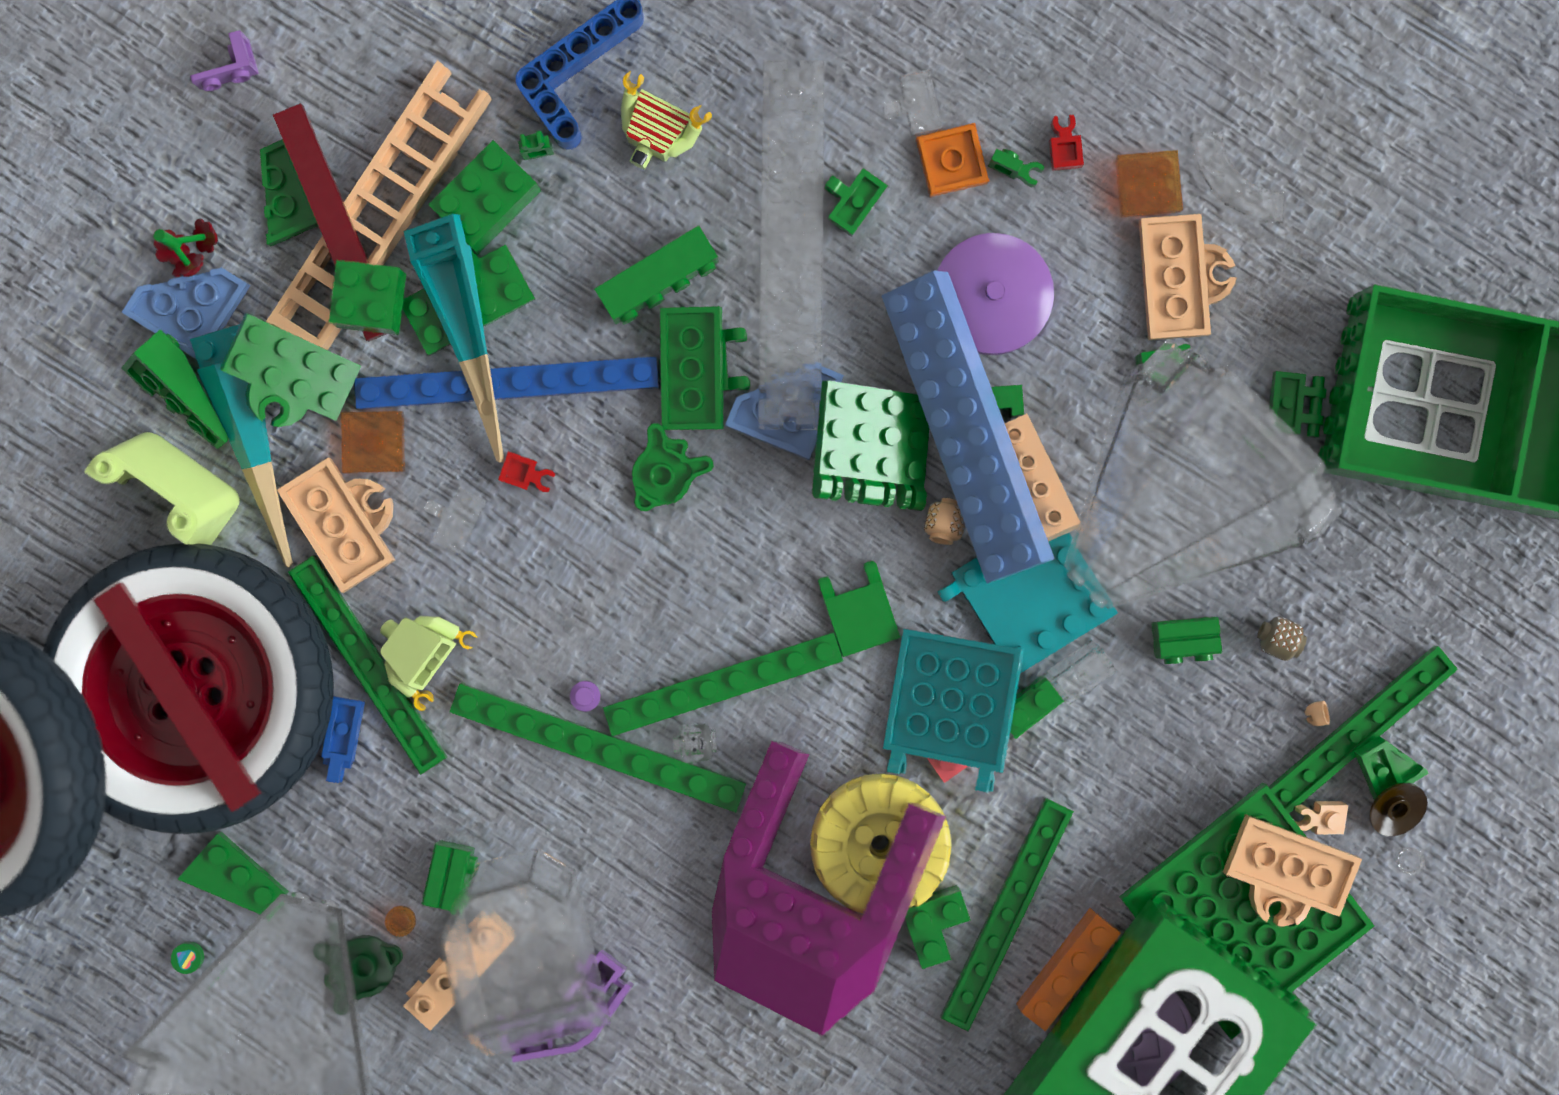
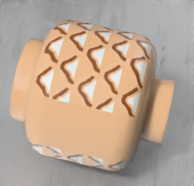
[924,498,965,545]

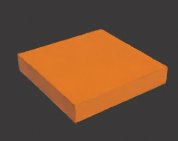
[915,123,989,197]

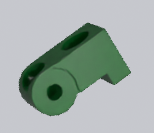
[991,385,1024,418]

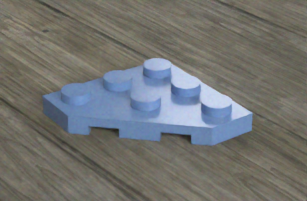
[121,267,251,359]
[725,364,844,460]

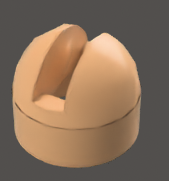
[1305,701,1330,726]

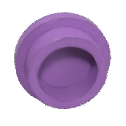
[570,681,601,712]

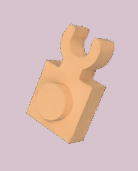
[1295,801,1348,835]

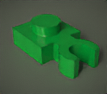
[518,131,554,160]

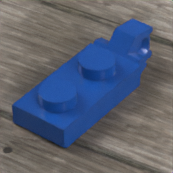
[321,696,365,783]

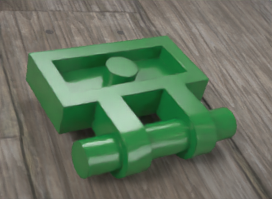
[1267,371,1327,438]

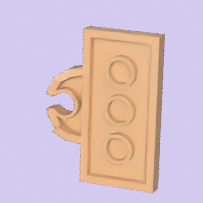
[1139,214,1236,340]
[277,457,395,593]
[1223,814,1362,926]

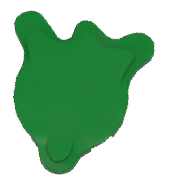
[632,423,714,512]

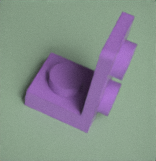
[190,30,259,91]

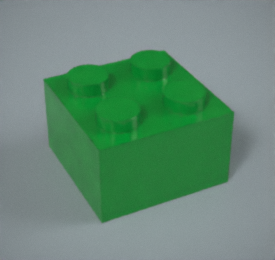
[329,260,406,335]

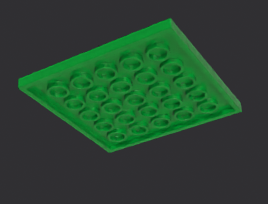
[1119,782,1374,1040]

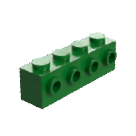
[594,225,719,325]

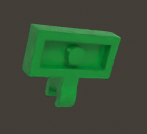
[824,168,888,237]

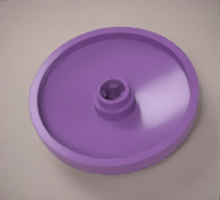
[937,233,1054,355]

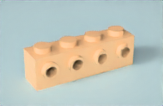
[1005,414,1081,542]
[404,909,518,1031]

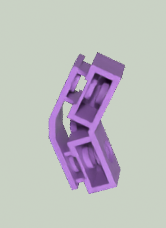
[497,950,634,1062]

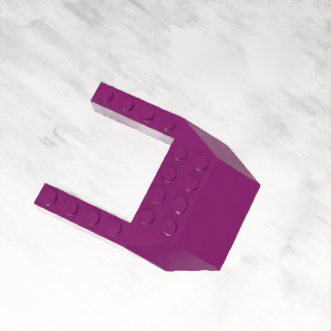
[712,741,946,1036]

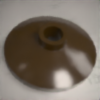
[1369,783,1428,836]

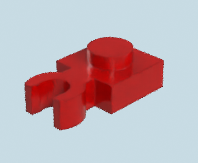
[1049,115,1084,171]
[498,451,555,492]

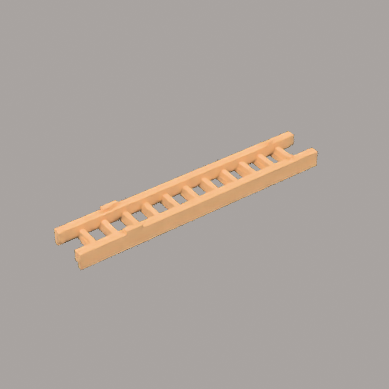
[266,60,492,350]

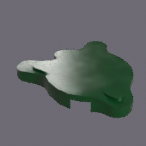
[313,935,403,1015]

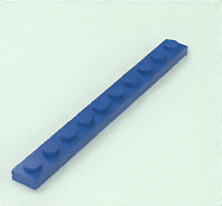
[354,357,659,410]

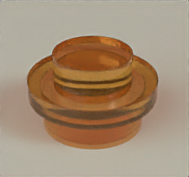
[385,905,416,937]

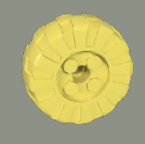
[810,773,952,914]

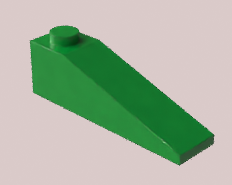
[121,329,229,449]

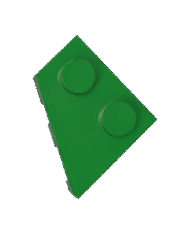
[1354,736,1429,800]

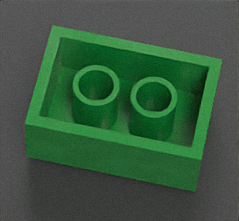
[428,140,541,254]

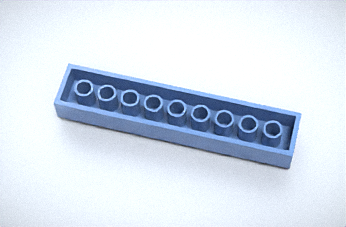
[882,270,1055,583]

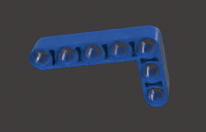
[516,0,644,150]

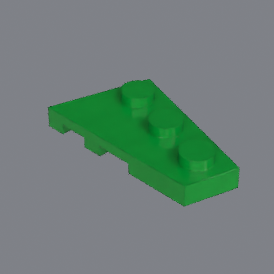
[260,139,318,247]
[178,832,289,917]

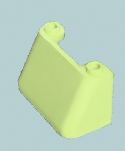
[84,432,240,545]

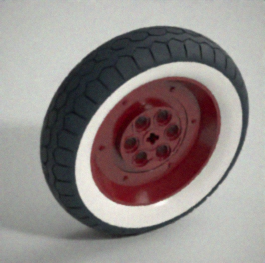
[43,543,334,834]
[0,629,106,917]

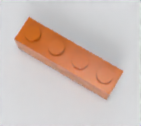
[1016,908,1121,1032]

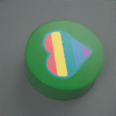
[171,941,205,974]

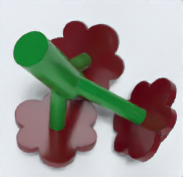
[154,219,218,277]

